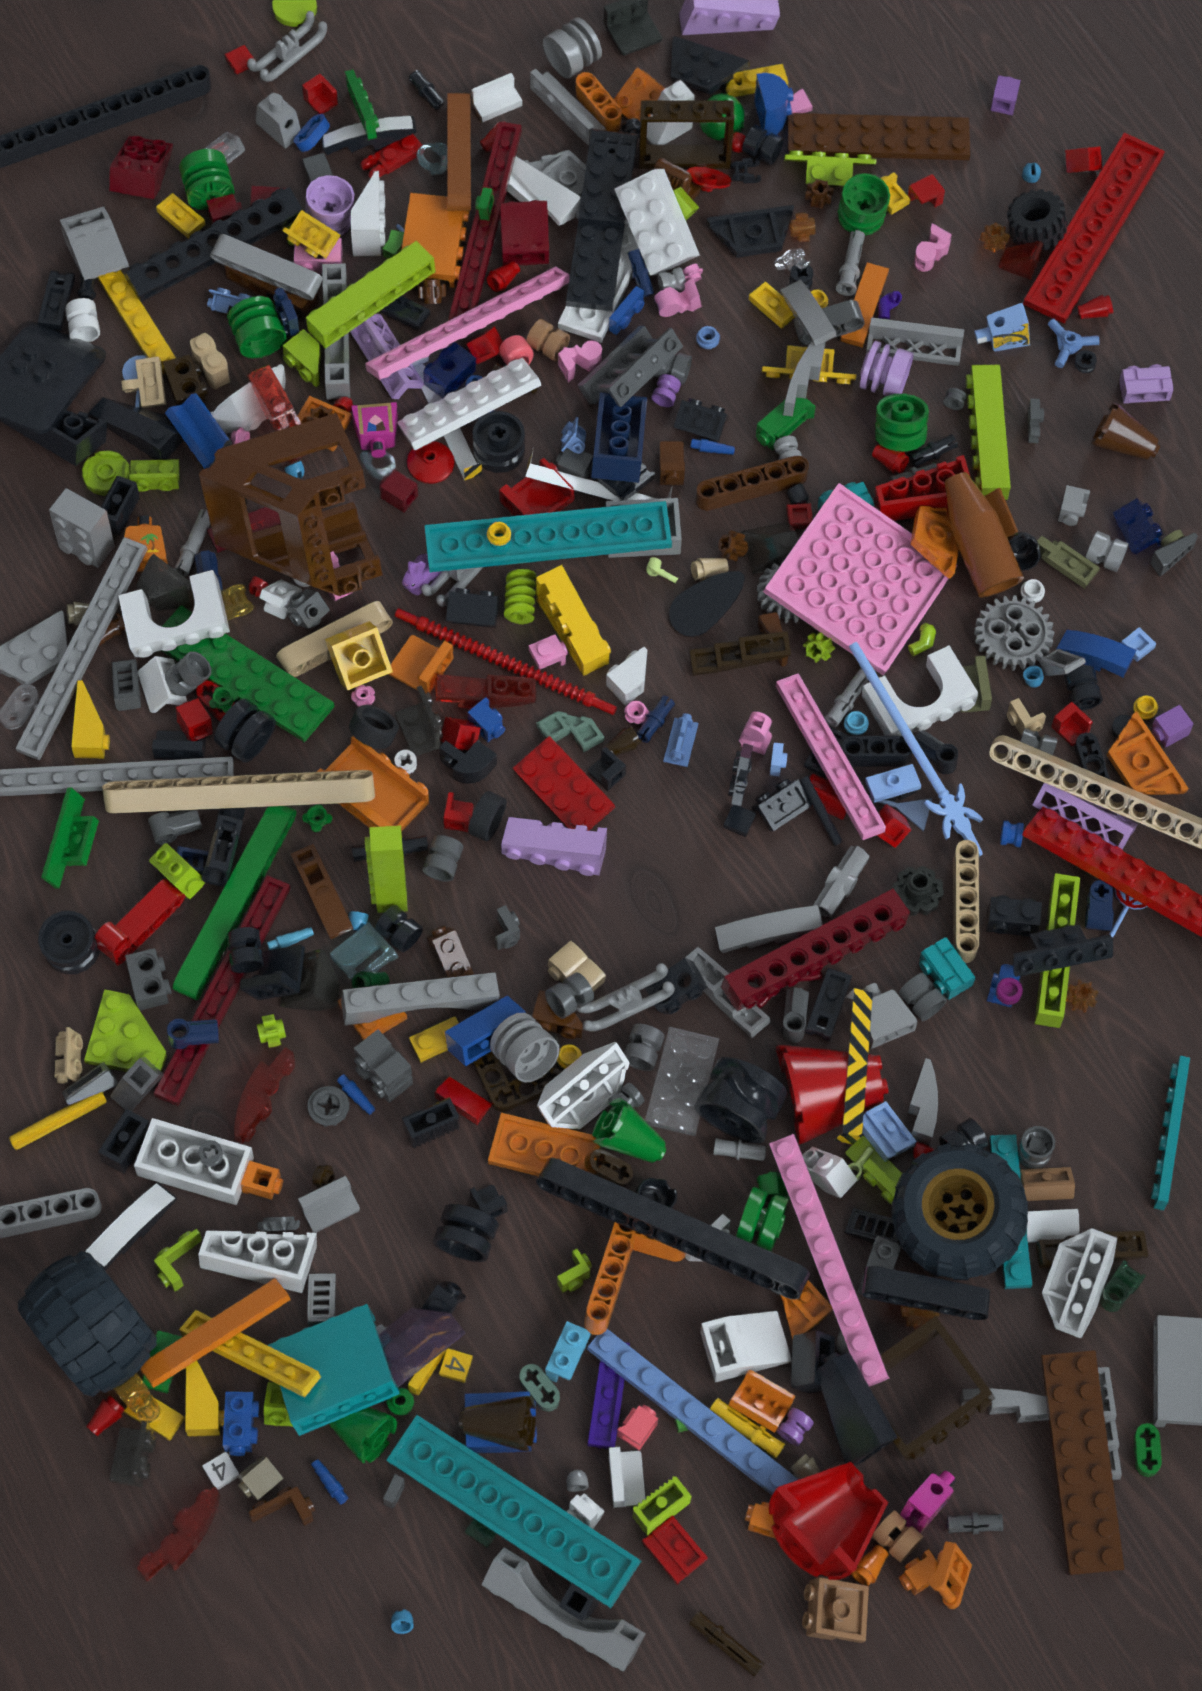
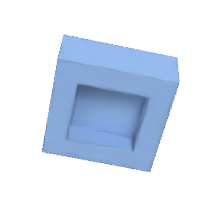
[1121,627,1156,662]
[770,743,787,777]

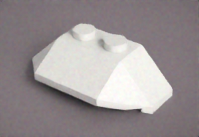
[210,364,286,433]
[537,1042,630,1129]
[1042,1228,1117,1338]

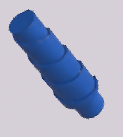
[690,439,735,455]
[337,1074,375,1115]
[311,1460,348,1505]

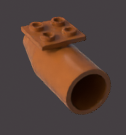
[944,472,1024,598]

